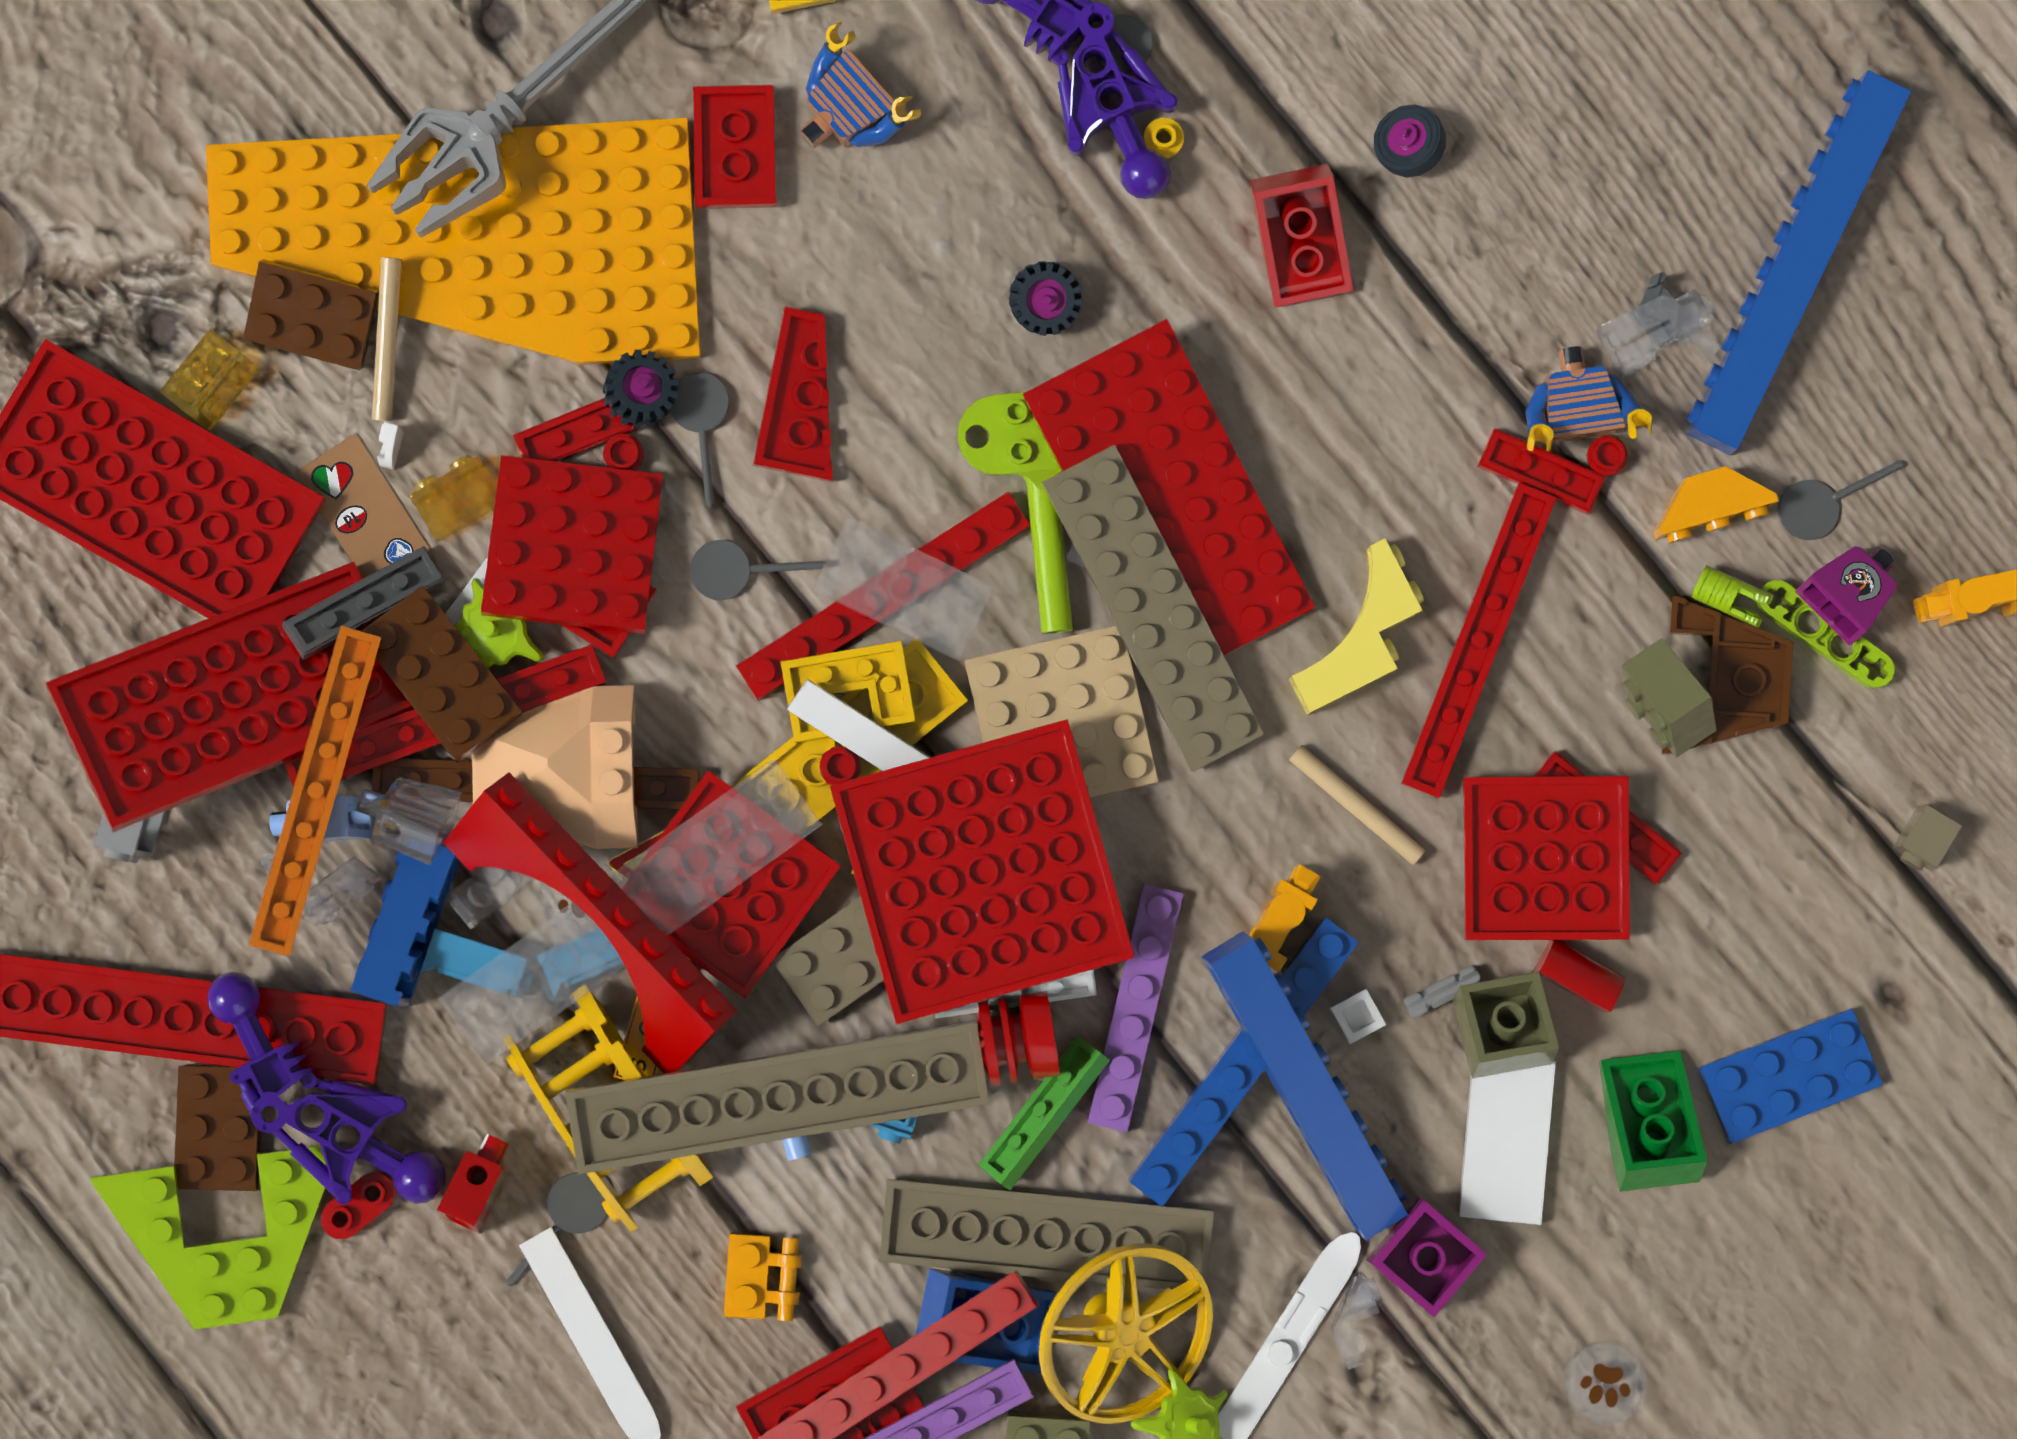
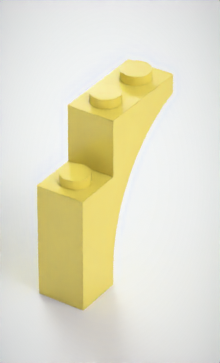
[1289,538,1424,715]

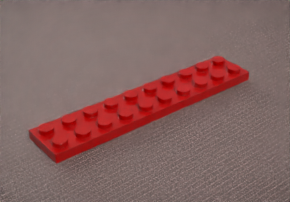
[0,954,388,1085]

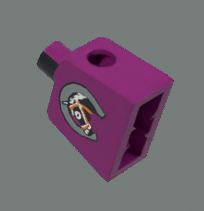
[1794,546,1897,646]

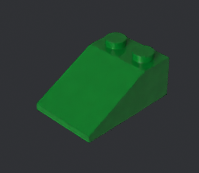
[1599,1051,1708,1192]

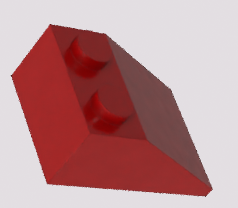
[1248,164,1354,308]

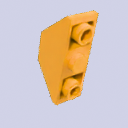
[1653,466,1779,543]

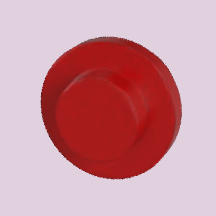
[603,434,644,471]
[1586,435,1628,476]
[820,746,861,785]

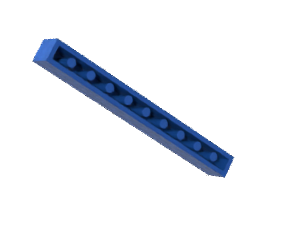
[1686,70,1911,455]

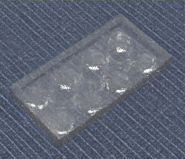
[813,516,995,661]

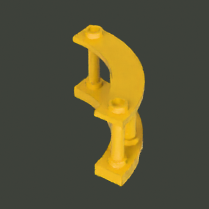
[504,984,713,1232]

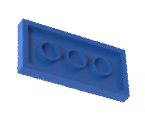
[1698,1009,1883,1144]

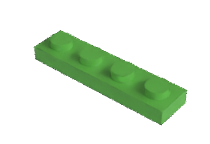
[979,1035,1110,1190]

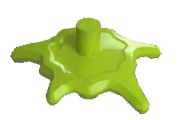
[453,578,544,669]
[1131,1368,1228,1439]

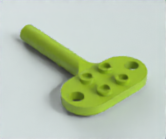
[957,392,1073,634]

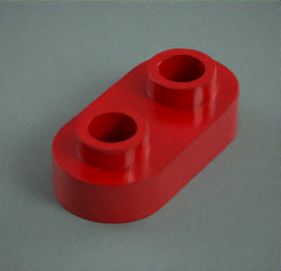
[321,1172,397,1239]

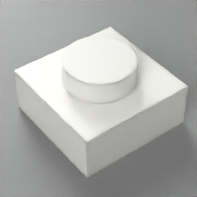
[1329,989,1386,1044]

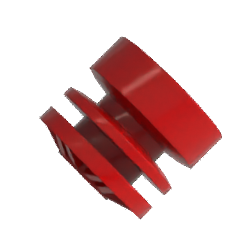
[976,991,1060,1086]

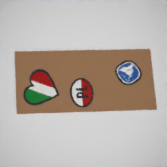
[295,433,437,579]

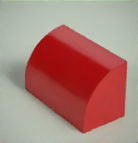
[1532,940,1625,1012]

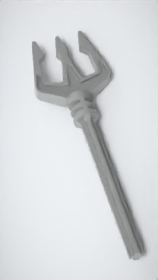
[367,0,648,237]

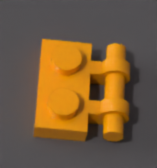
[724,1233,802,1321]

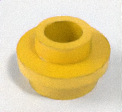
[1144,118,1184,158]

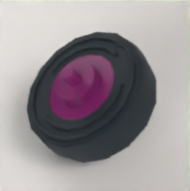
[1374,104,1446,178]

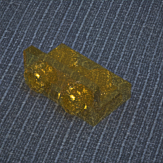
[159,329,259,430]
[408,455,497,542]

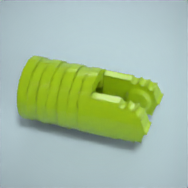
[1691,565,1774,628]

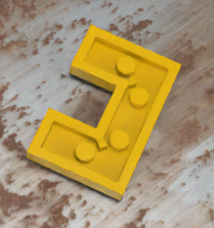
[781,641,916,743]

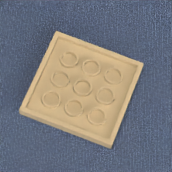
[964,626,1158,798]

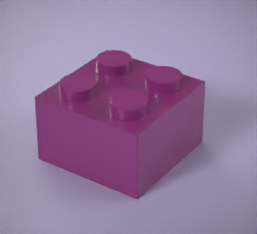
[1366,1197,1487,1317]

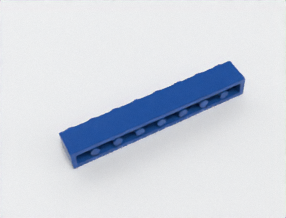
[1127,918,1359,1207]
[1201,931,1408,1241]

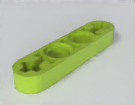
[1755,580,1895,689]

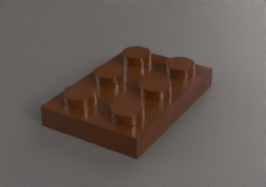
[243,259,379,370]
[174,1066,261,1191]

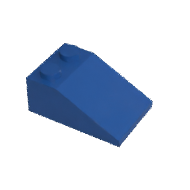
[916,1268,1058,1374]

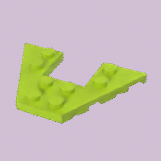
[90,1142,341,1330]

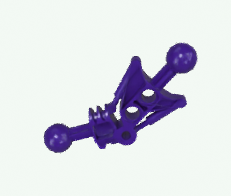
[974,0,1177,199]
[207,972,446,1204]

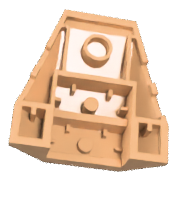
[472,685,638,849]

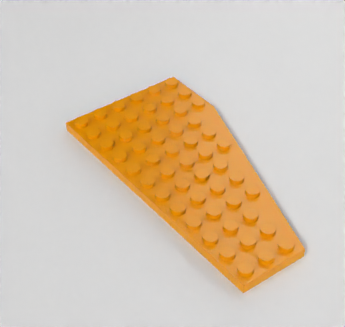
[206,118,701,365]

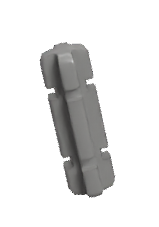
[1404,966,1482,1017]

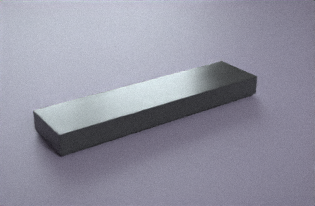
[282,546,445,660]

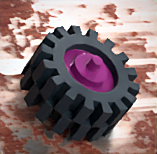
[1008,261,1083,336]
[603,350,679,429]

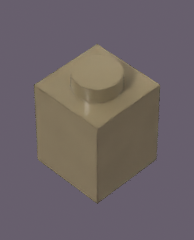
[1893,805,1962,871]

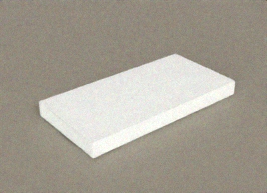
[1458,1061,1556,1225]

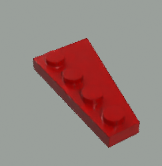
[752,306,833,482]

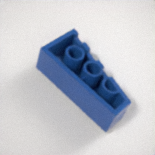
[350,835,460,1006]

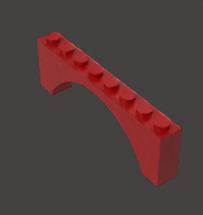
[443,772,738,1074]

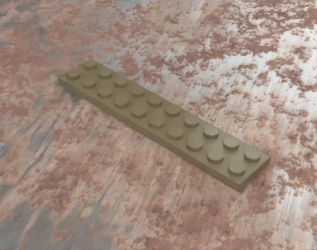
[565,1021,989,1175]

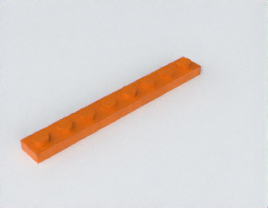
[248,626,382,957]

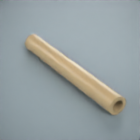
[372,257,402,421]
[1289,745,1426,865]

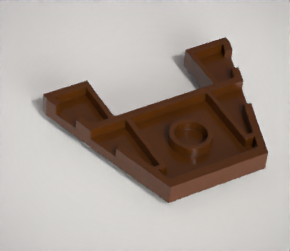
[1662,596,1794,755]

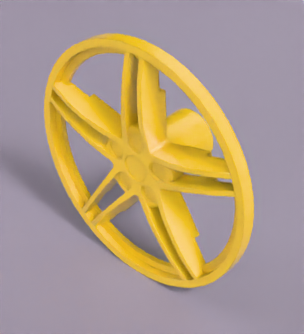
[1039,1244,1213,1424]

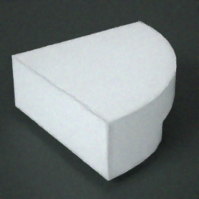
[377,422,404,470]

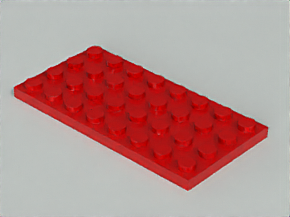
[1022,319,1316,655]
[0,339,327,618]
[46,561,414,833]

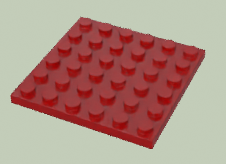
[830,719,1135,1024]

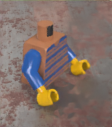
[800,21,921,148]
[1525,346,1653,451]

